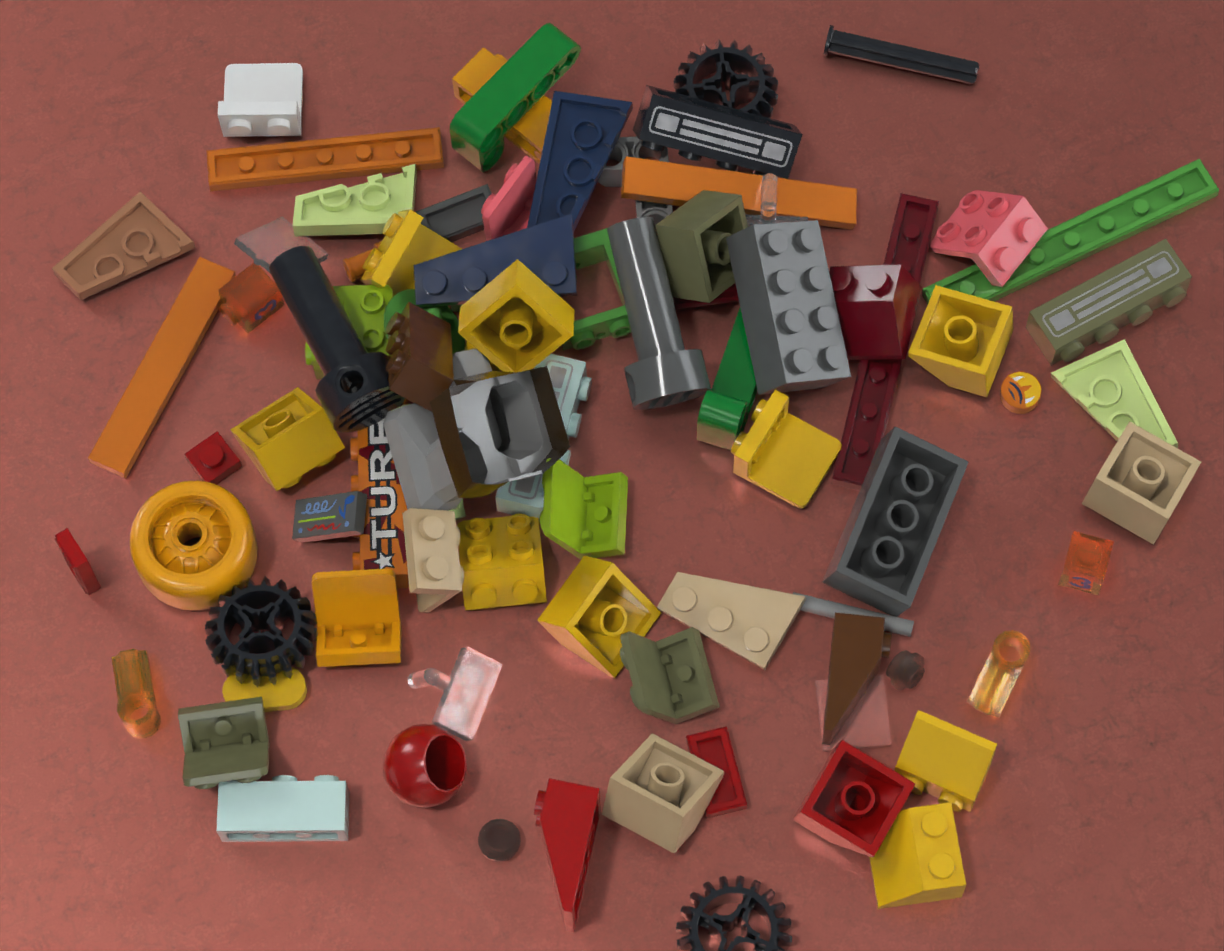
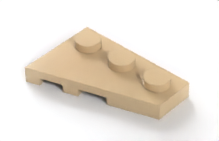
[657,572,806,670]

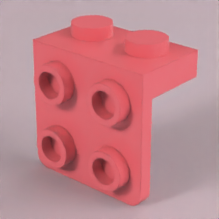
[481,156,537,241]
[929,190,1048,287]

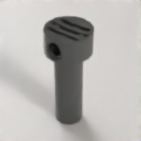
[607,217,711,410]

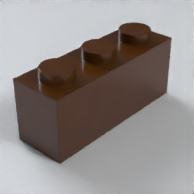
[385,302,454,412]

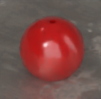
[382,724,467,808]

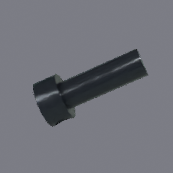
[269,246,405,433]

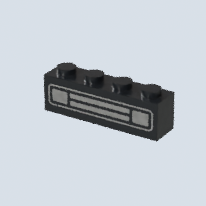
[633,85,803,179]

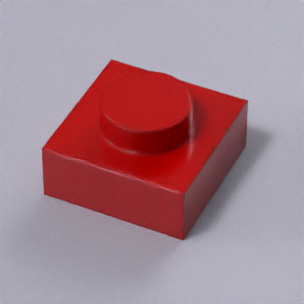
[184,431,242,485]

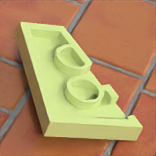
[292,164,417,236]
[1051,339,1178,448]

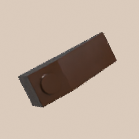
[822,612,892,745]

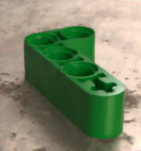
[449,23,581,172]
[696,308,758,450]

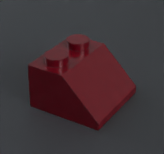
[829,265,922,360]

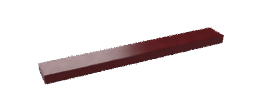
[831,193,939,491]

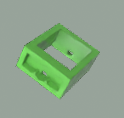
[561,228,631,351]

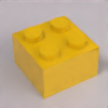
[458,259,575,372]

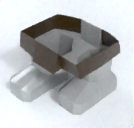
[383,349,570,511]

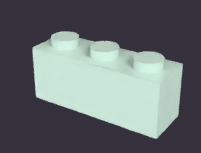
[216,775,350,842]

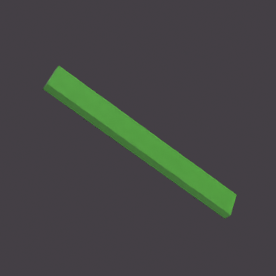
[922,159,1219,305]

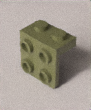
[620,627,720,724]
[178,696,270,789]

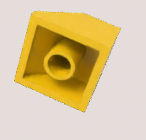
[908,285,1014,397]
[230,387,345,491]
[537,556,661,678]
[894,710,997,812]
[869,802,966,909]

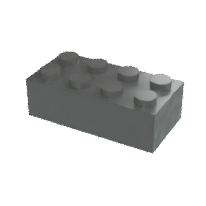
[726,220,851,395]
[822,426,969,617]

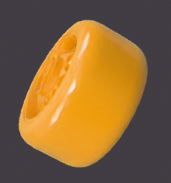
[130,480,258,610]

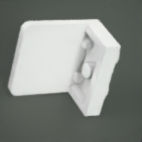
[218,63,303,137]

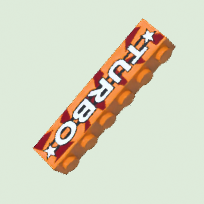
[350,398,409,588]

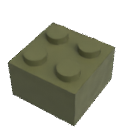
[656,190,748,303]

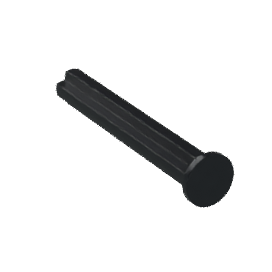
[824,25,979,84]

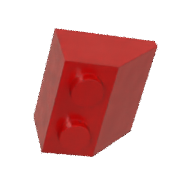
[793,740,915,858]

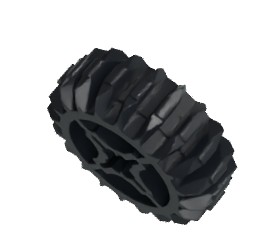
[674,39,778,118]
[205,576,318,687]
[676,875,792,951]

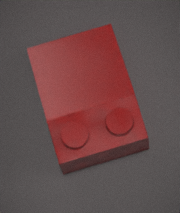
[534,778,601,933]

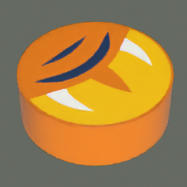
[1000,371,1042,414]

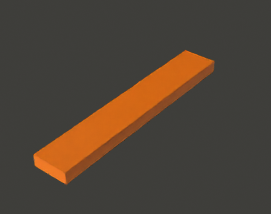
[206,127,444,192]
[621,156,857,230]
[88,257,236,479]

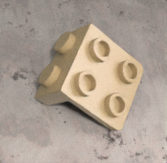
[402,508,464,613]

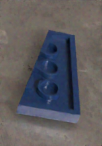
[527,91,633,230]
[414,213,578,308]

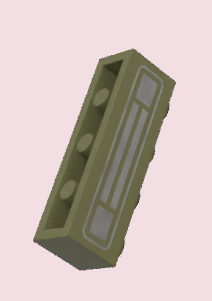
[1026,239,1192,366]

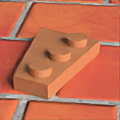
[52,192,195,300]

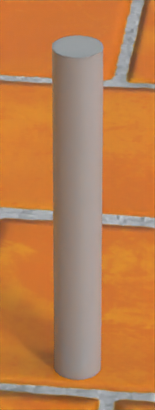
[793,592,914,637]

